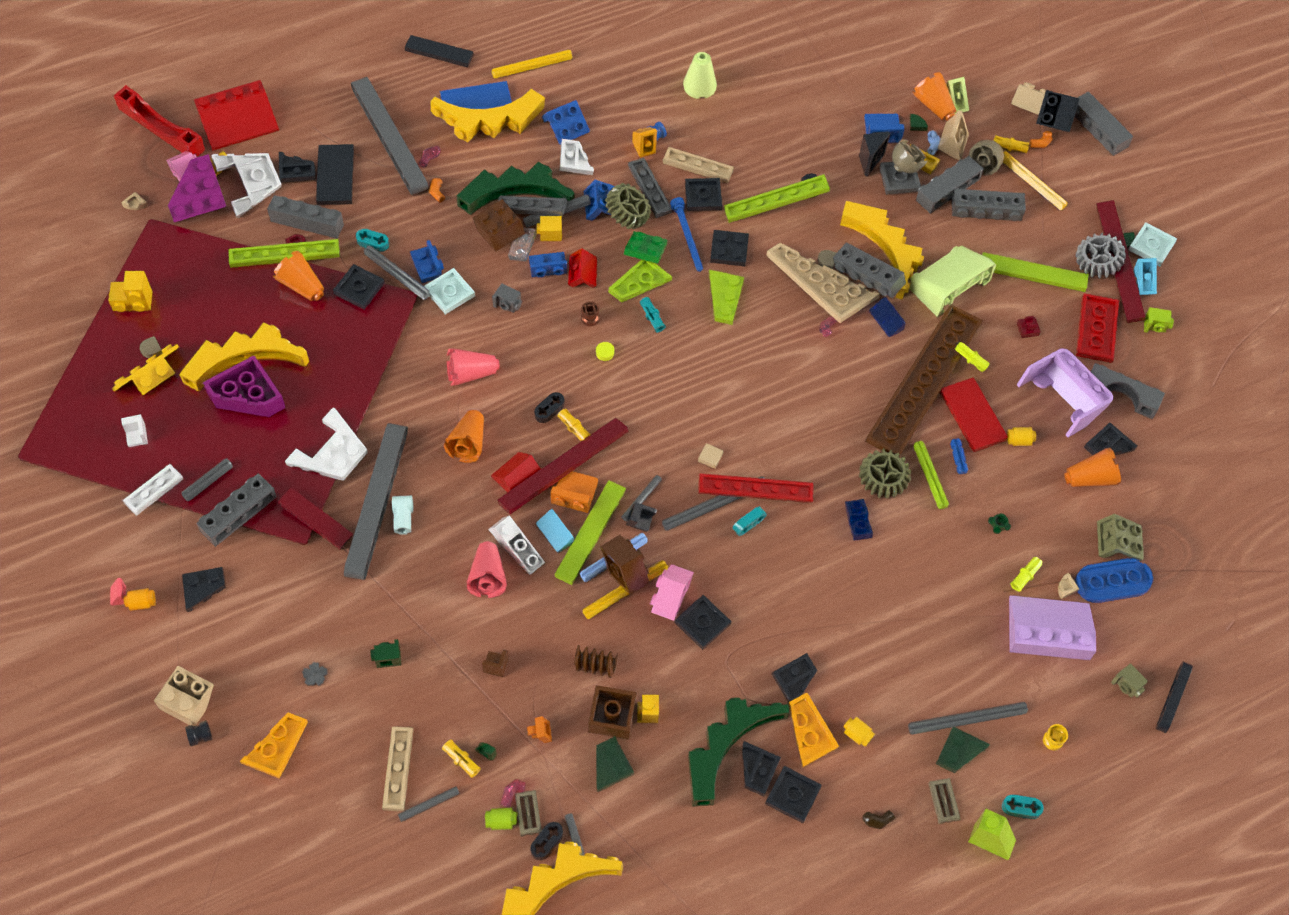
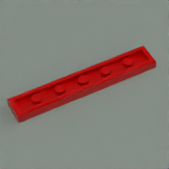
[698,473,814,503]

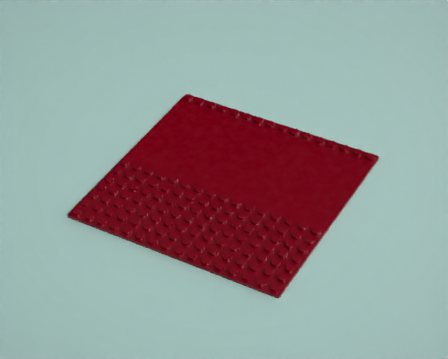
[18,219,418,545]

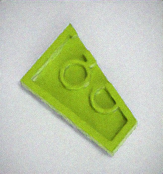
[608,259,672,303]
[709,270,744,325]

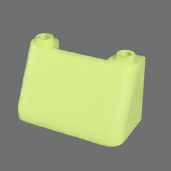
[909,246,996,317]

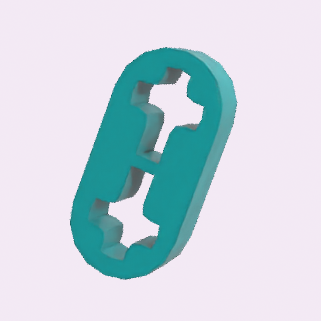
[356,229,389,252]
[732,506,767,536]
[1002,794,1044,819]

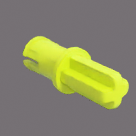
[955,342,990,372]
[1010,557,1042,592]

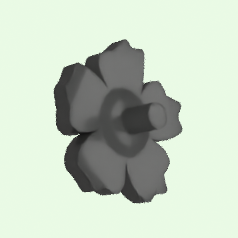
[302,662,328,686]

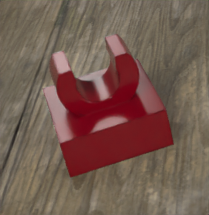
[1017,316,1041,338]

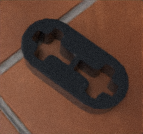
[534,392,565,423]
[530,822,563,861]

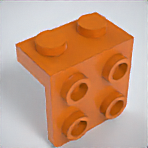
[551,471,598,513]

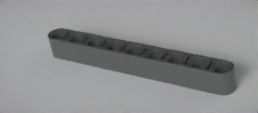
[351,77,429,195]
[344,423,408,580]

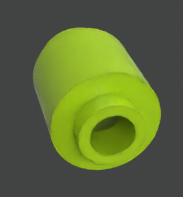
[485,808,517,830]

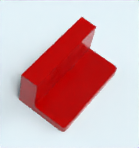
[568,248,597,288]

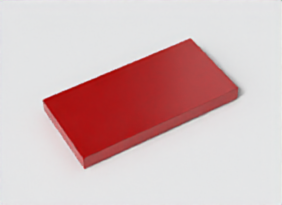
[1076,293,1119,363]
[940,377,1008,453]

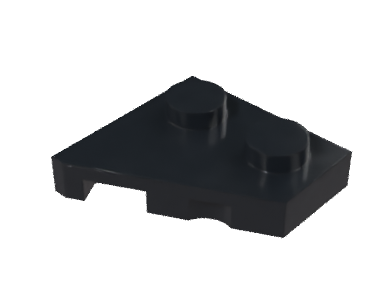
[279,152,316,183]
[1084,422,1138,456]
[182,567,226,612]

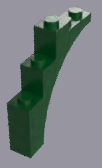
[456,161,575,215]
[688,697,789,807]

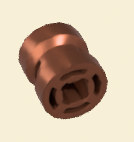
[581,301,599,326]

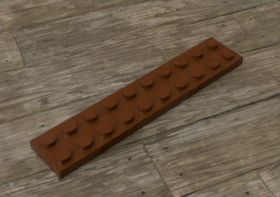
[865,304,983,458]

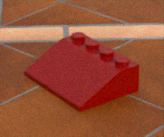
[194,80,279,151]

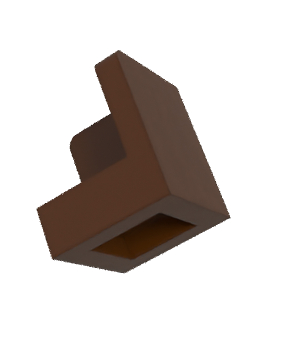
[482,649,508,677]

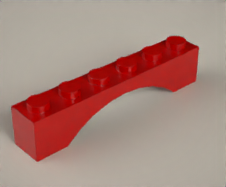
[113,85,205,157]

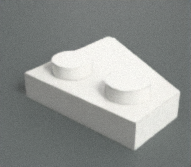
[560,139,594,175]

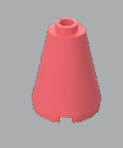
[447,348,500,386]
[467,541,507,598]

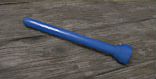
[670,197,703,272]

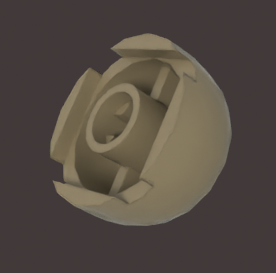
[892,139,927,174]
[968,140,1004,176]

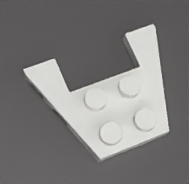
[211,153,281,218]
[285,408,368,481]

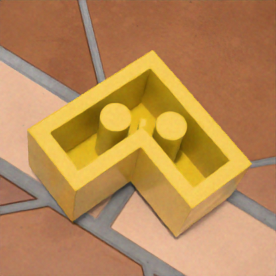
[109,271,152,312]

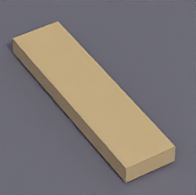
[663,147,734,183]
[382,727,414,811]

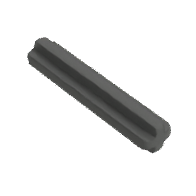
[181,458,233,501]

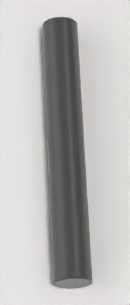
[621,475,662,522]
[398,786,460,822]
[565,813,585,856]

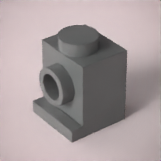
[492,283,522,313]

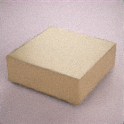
[698,443,723,469]

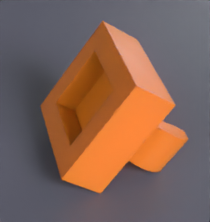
[527,716,552,743]

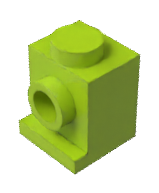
[1144,307,1174,333]

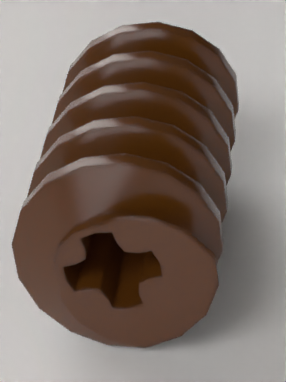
[574,645,618,678]

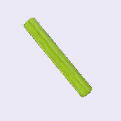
[913,441,949,509]

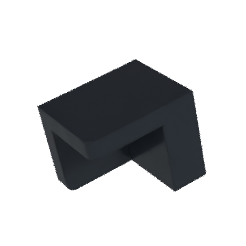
[626,502,657,532]

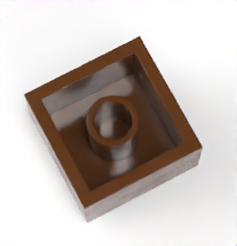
[472,199,525,252]
[600,535,650,595]
[588,685,637,740]

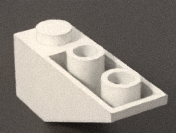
[488,515,545,575]

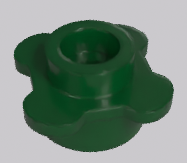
[988,513,1011,534]

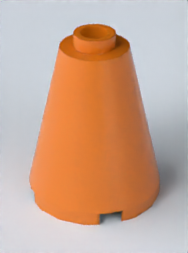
[912,72,956,121]
[273,251,324,301]
[444,410,484,463]
[1064,448,1121,487]

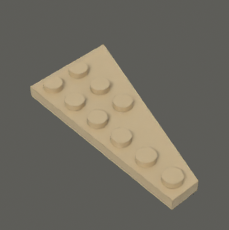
[766,243,880,323]

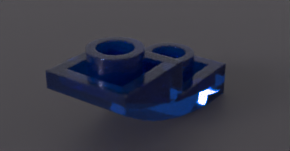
[845,499,873,541]

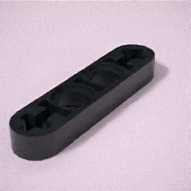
[1156,661,1193,733]

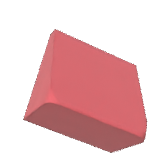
[110,578,126,606]

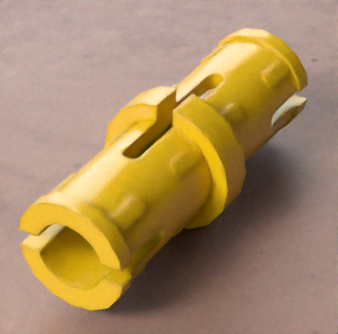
[993,135,1029,153]
[557,408,591,441]
[442,739,481,778]

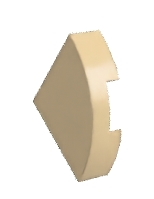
[121,192,148,210]
[1058,573,1079,599]

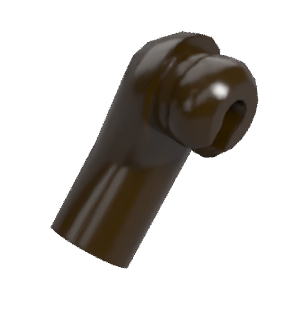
[862,810,895,829]

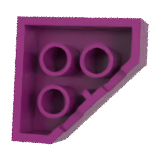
[168,154,226,222]
[203,356,286,417]

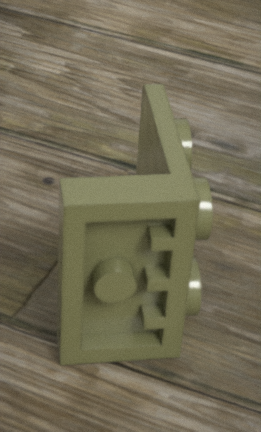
[1097,514,1144,561]

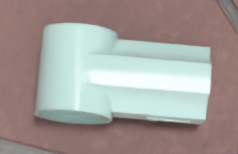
[392,495,413,535]

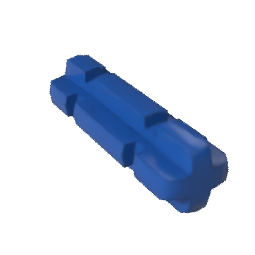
[950,439,968,474]

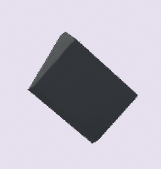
[859,131,890,177]

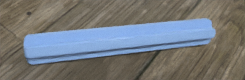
[580,533,648,582]

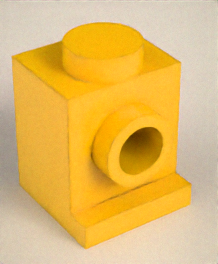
[637,695,659,723]

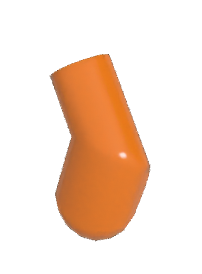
[1029,131,1053,148]
[429,178,445,203]

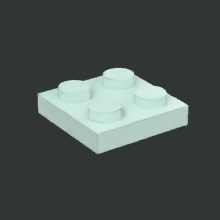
[1128,222,1177,266]
[424,268,475,315]

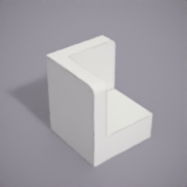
[121,414,148,447]

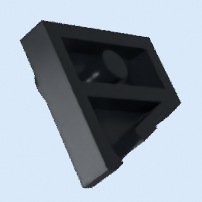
[771,653,818,703]
[742,741,781,797]

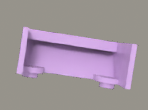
[1017,349,1113,437]

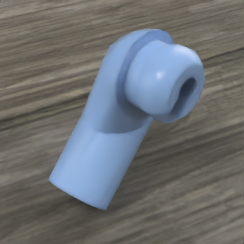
[927,130,940,155]

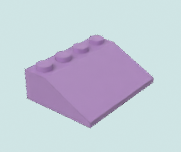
[1009,595,1096,660]

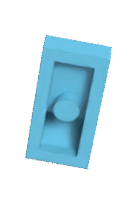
[1133,258,1157,295]

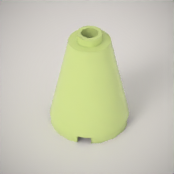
[683,52,717,99]

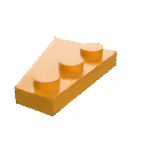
[789,693,839,768]
[240,712,308,779]

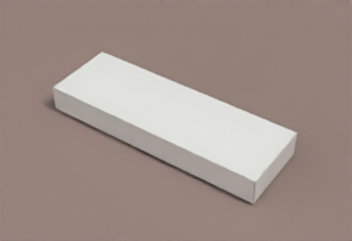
[123,464,183,516]

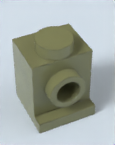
[1111,663,1148,698]

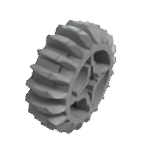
[1076,233,1126,279]

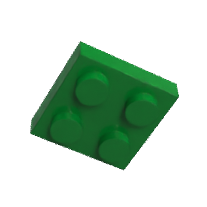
[624,231,668,263]

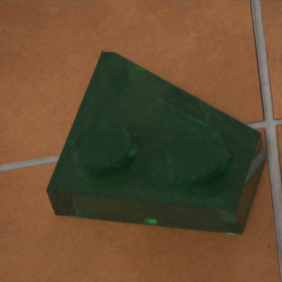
[936,726,990,773]
[596,736,634,792]

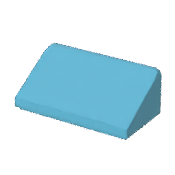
[536,509,574,553]

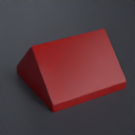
[491,452,541,492]

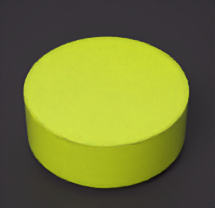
[596,342,614,361]

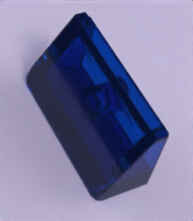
[869,297,906,337]

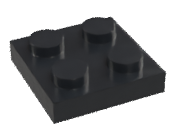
[685,178,723,211]
[710,230,749,267]
[333,264,385,310]
[674,595,732,650]
[765,765,822,823]

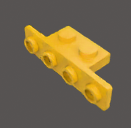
[112,344,179,395]

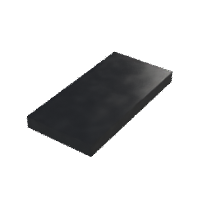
[316,144,354,205]

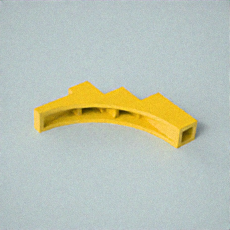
[431,89,545,143]
[840,201,924,300]
[180,323,309,391]
[502,842,623,915]

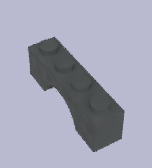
[1091,363,1165,419]

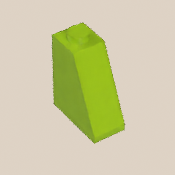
[968,809,1016,860]

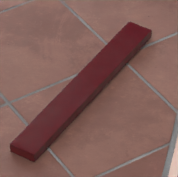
[1096,200,1146,323]
[497,417,629,515]

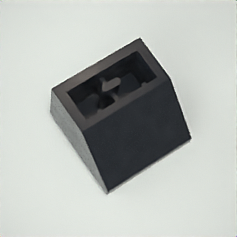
[1036,90,1080,132]

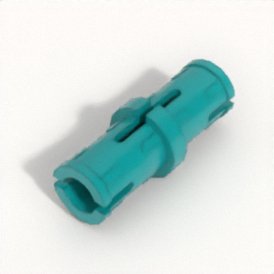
[640,297,666,333]

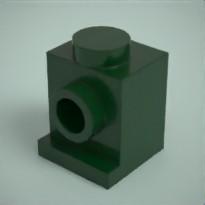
[370,639,402,668]

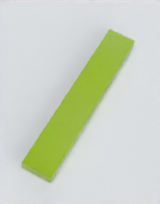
[724,174,830,223]
[229,239,340,268]
[982,252,1089,292]
[555,480,626,585]

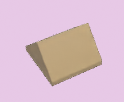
[938,111,969,160]

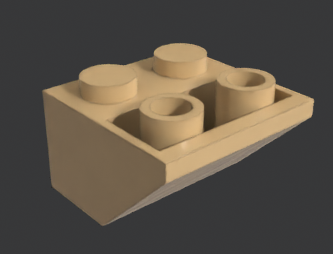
[1011,82,1046,115]
[154,666,214,726]

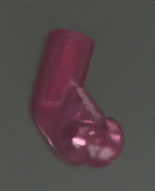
[419,146,441,168]
[819,316,838,338]
[500,779,526,807]

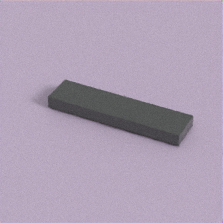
[628,157,672,218]
[498,196,568,216]

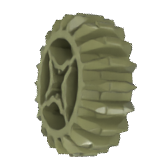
[605,183,651,230]
[859,448,911,499]

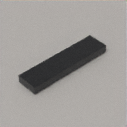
[405,35,474,68]

